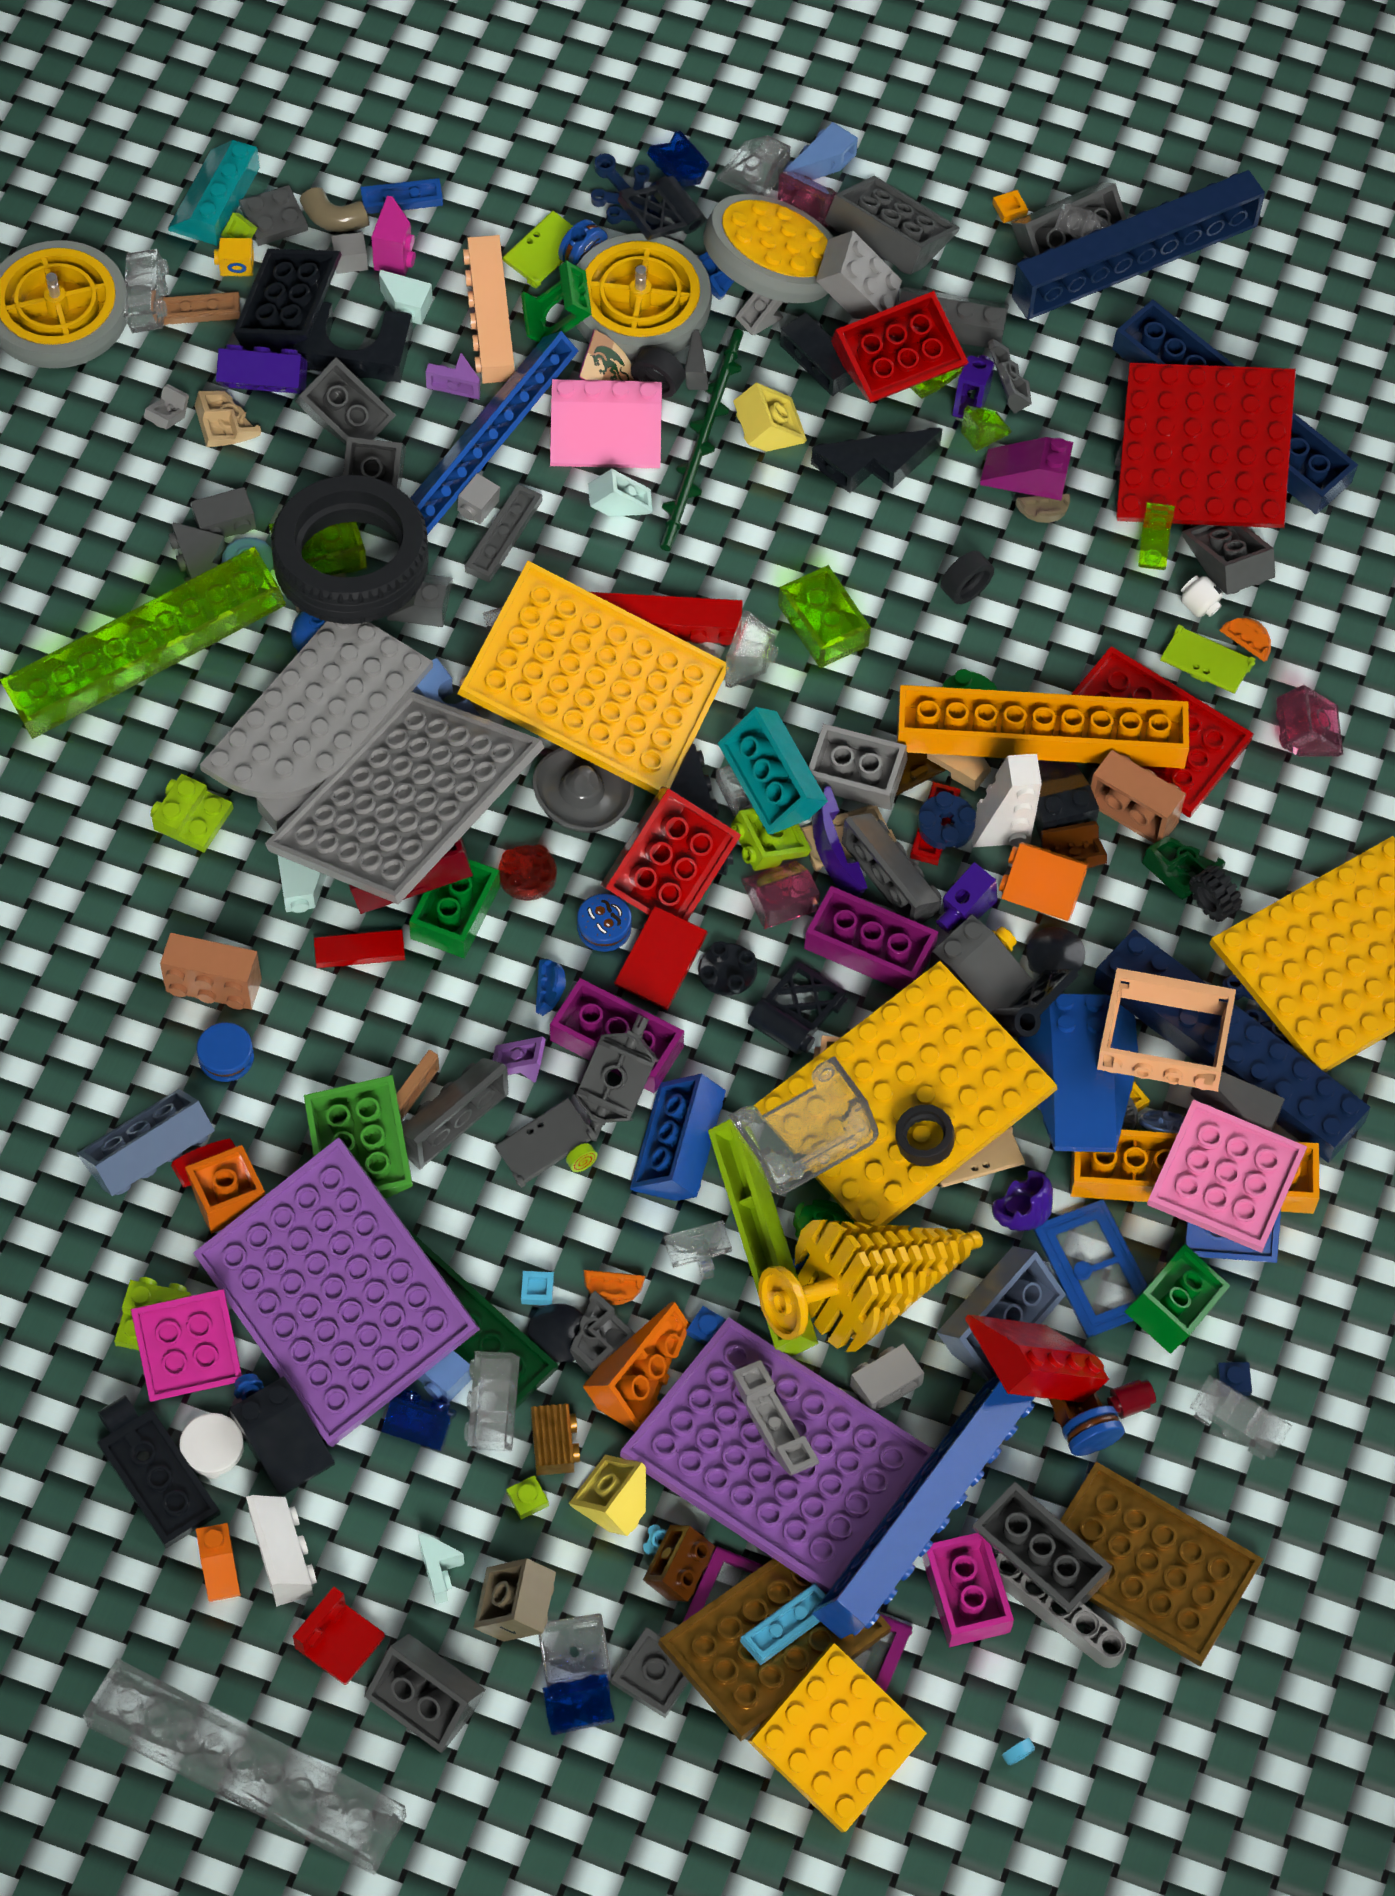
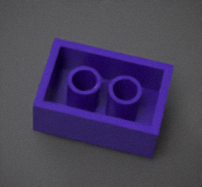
[216,344,308,394]

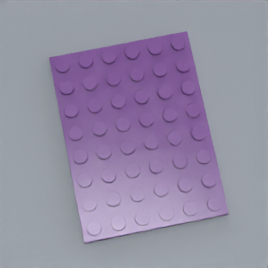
[193,1138,480,1447]
[620,1317,934,1594]

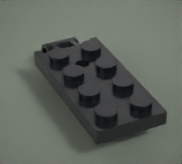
[97,1395,221,1548]

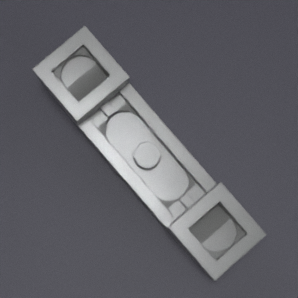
[732,1360,819,1476]

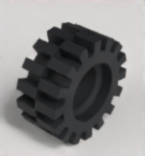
[1189,865,1242,922]

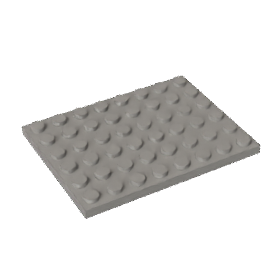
[265,692,544,905]

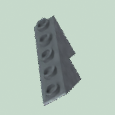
[168,522,241,646]

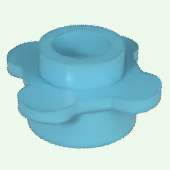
[643,1524,667,1556]

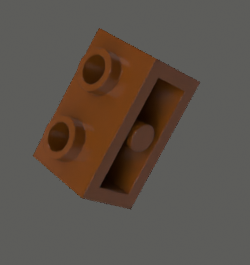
[643,1525,715,1602]

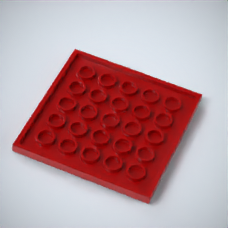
[1117,363,1296,528]

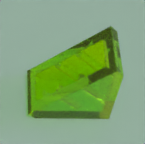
[961,405,1012,451]

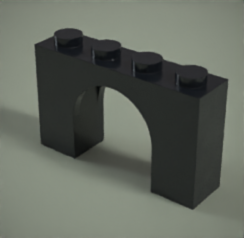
[292,302,413,383]

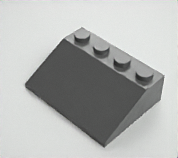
[825,176,960,275]

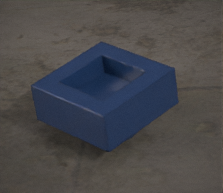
[1217,1362,1252,1396]

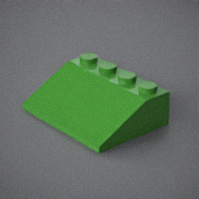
[304,1075,413,1199]

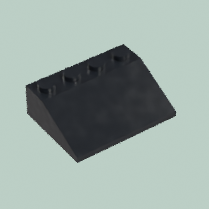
[233,249,342,352]

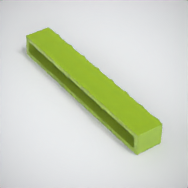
[708,1117,819,1356]

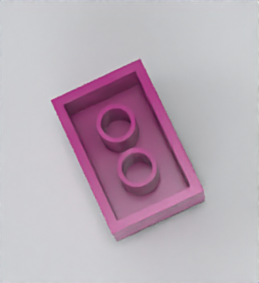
[922,1533,1014,1648]

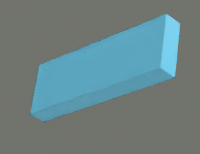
[740,1583,826,1665]

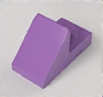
[426,353,480,400]
[493,1036,546,1082]

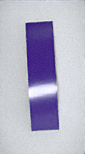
[812,786,868,898]

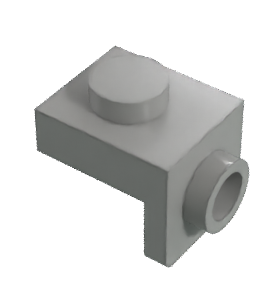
[144,384,189,430]

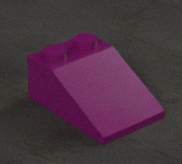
[980,437,1074,501]

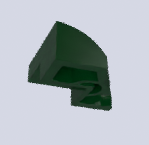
[1142,836,1226,900]

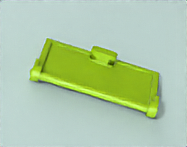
[502,211,573,288]
[1160,624,1256,694]

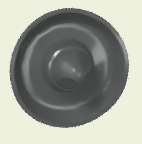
[533,748,634,833]

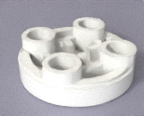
[180,1413,245,1479]

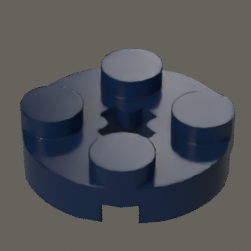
[918,791,976,850]

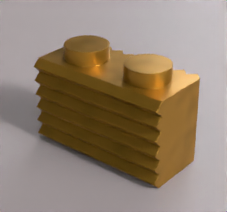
[531,1403,580,1476]

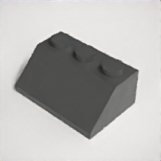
[364,1633,486,1753]

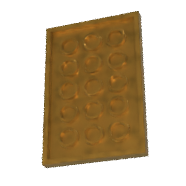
[1060,1462,1263,1667]
[658,1558,891,1742]

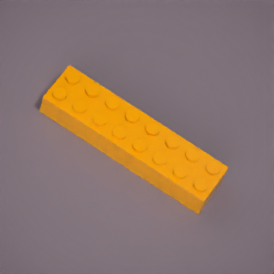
[1070,1129,1319,1214]

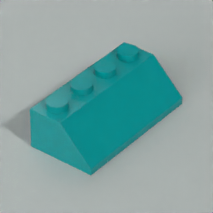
[168,140,260,246]
[718,707,828,834]

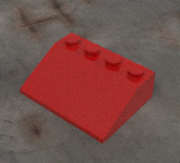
[831,291,969,404]
[600,786,741,921]
[965,1314,1109,1402]

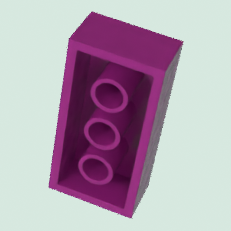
[804,886,938,991]
[550,978,684,1094]

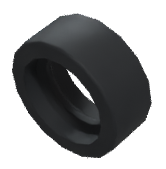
[631,347,685,398]
[940,551,995,604]
[895,1104,955,1166]

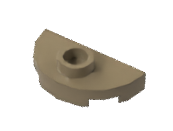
[1015,493,1070,523]

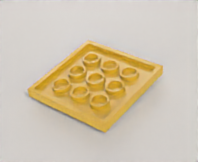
[748,1643,927,1833]

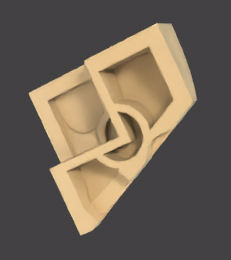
[195,390,261,447]
[927,754,991,792]

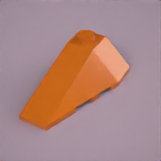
[583,1302,690,1432]

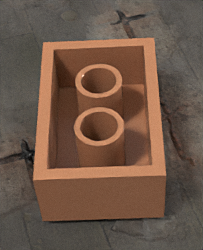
[1091,750,1186,844]
[160,933,262,1010]

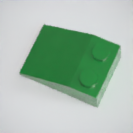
[1124,1244,1230,1354]

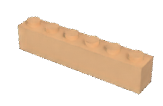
[463,235,515,384]

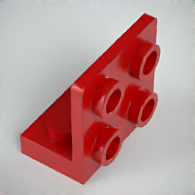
[293,1587,385,1685]

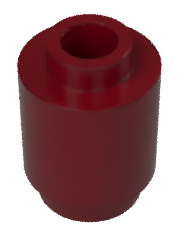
[1107,1379,1156,1419]

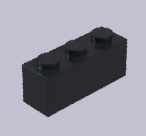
[780,312,854,396]

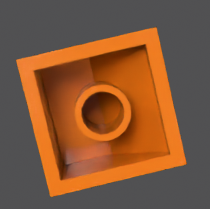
[185,1145,265,1234]

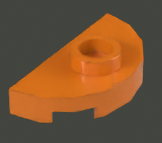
[1219,618,1271,662]
[583,1270,645,1305]

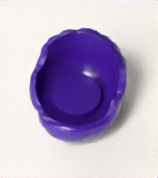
[992,1170,1053,1231]

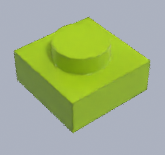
[221,213,257,238]
[506,1475,549,1520]

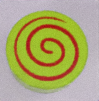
[566,1143,598,1172]

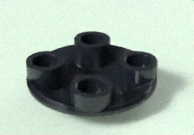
[1026,927,1085,975]
[698,941,758,996]
[528,1304,583,1362]

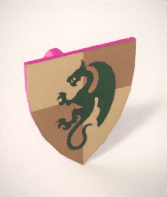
[579,329,635,381]

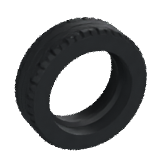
[271,475,429,624]

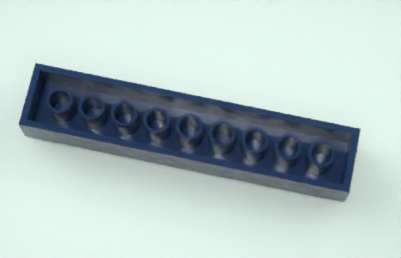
[1012,170,1265,320]
[1112,299,1358,515]
[1093,929,1371,1163]

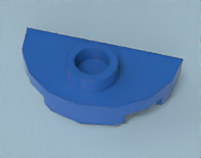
[536,959,566,1016]

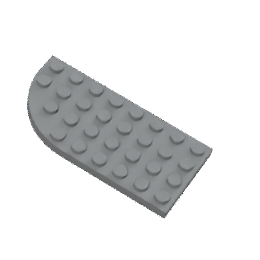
[200,621,433,799]

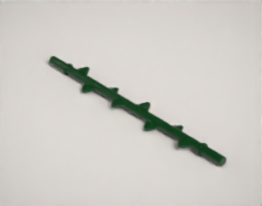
[660,329,744,551]

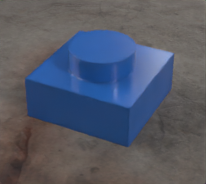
[686,1306,726,1346]

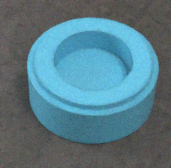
[1002,1738,1035,1766]

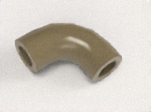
[300,187,369,233]

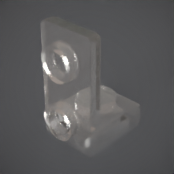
[1054,203,1112,237]

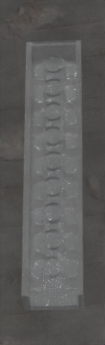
[83,1658,407,1875]

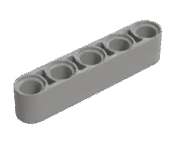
[996,1553,1126,1668]

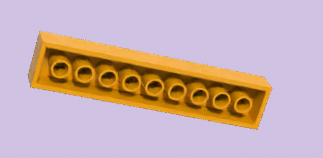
[897,685,1189,769]

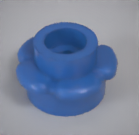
[234,1374,264,1400]

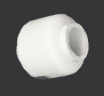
[1181,575,1223,617]

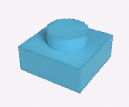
[521,1271,554,1305]

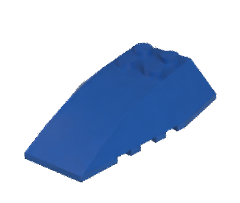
[1017,994,1138,1152]

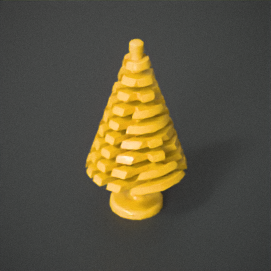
[758,1220,983,1352]

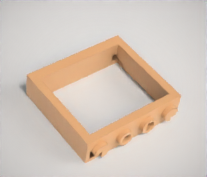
[1097,968,1236,1092]

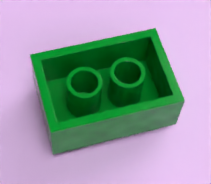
[409,859,500,959]

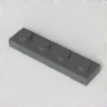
[465,484,542,583]

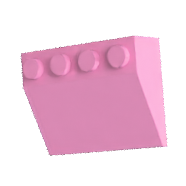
[550,379,662,468]

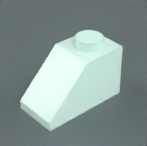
[379,270,433,325]
[588,469,653,517]

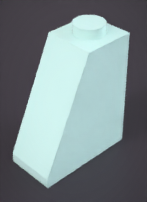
[277,855,326,913]

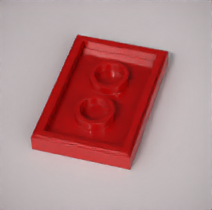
[614,906,708,1011]

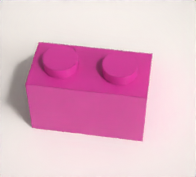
[371,195,416,276]

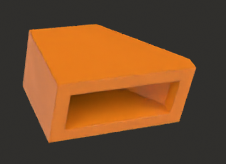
[196,1523,241,1602]

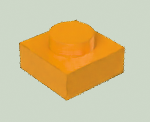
[992,190,1028,223]

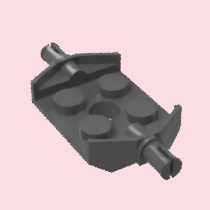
[575,1015,659,1142]

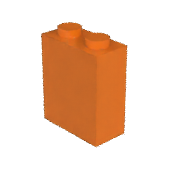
[999,842,1089,921]

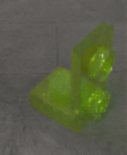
[1138,502,1175,570]

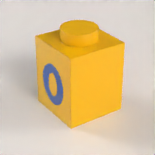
[214,238,254,277]

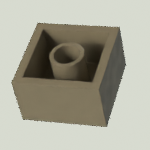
[474,1558,556,1642]

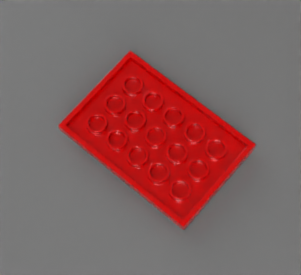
[1071,646,1254,818]

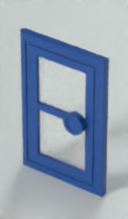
[1033,1199,1147,1338]

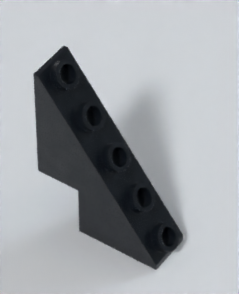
[811,428,942,493]
[670,743,733,875]

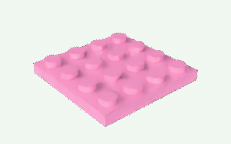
[1147,1099,1307,1253]

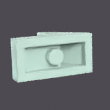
[418,1533,465,1604]

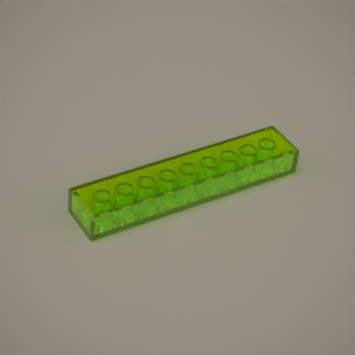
[0,546,286,739]

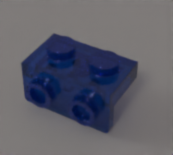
[647,131,709,187]
[381,1389,457,1451]
[542,1674,615,1735]

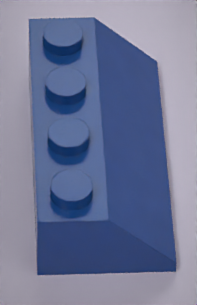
[630,1073,726,1201]

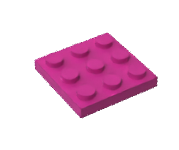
[131,1289,242,1402]

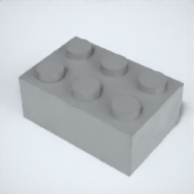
[816,231,902,319]
[809,723,908,810]

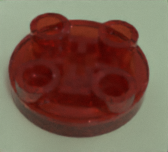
[498,844,557,901]

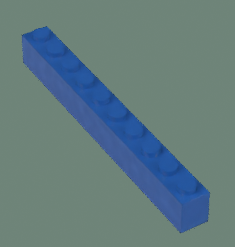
[410,331,579,535]

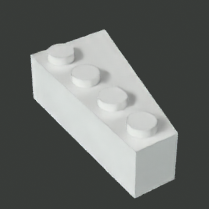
[972,754,1042,847]

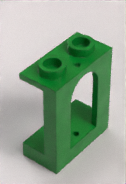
[521,261,592,343]

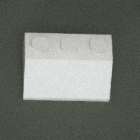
[246,1495,317,1607]

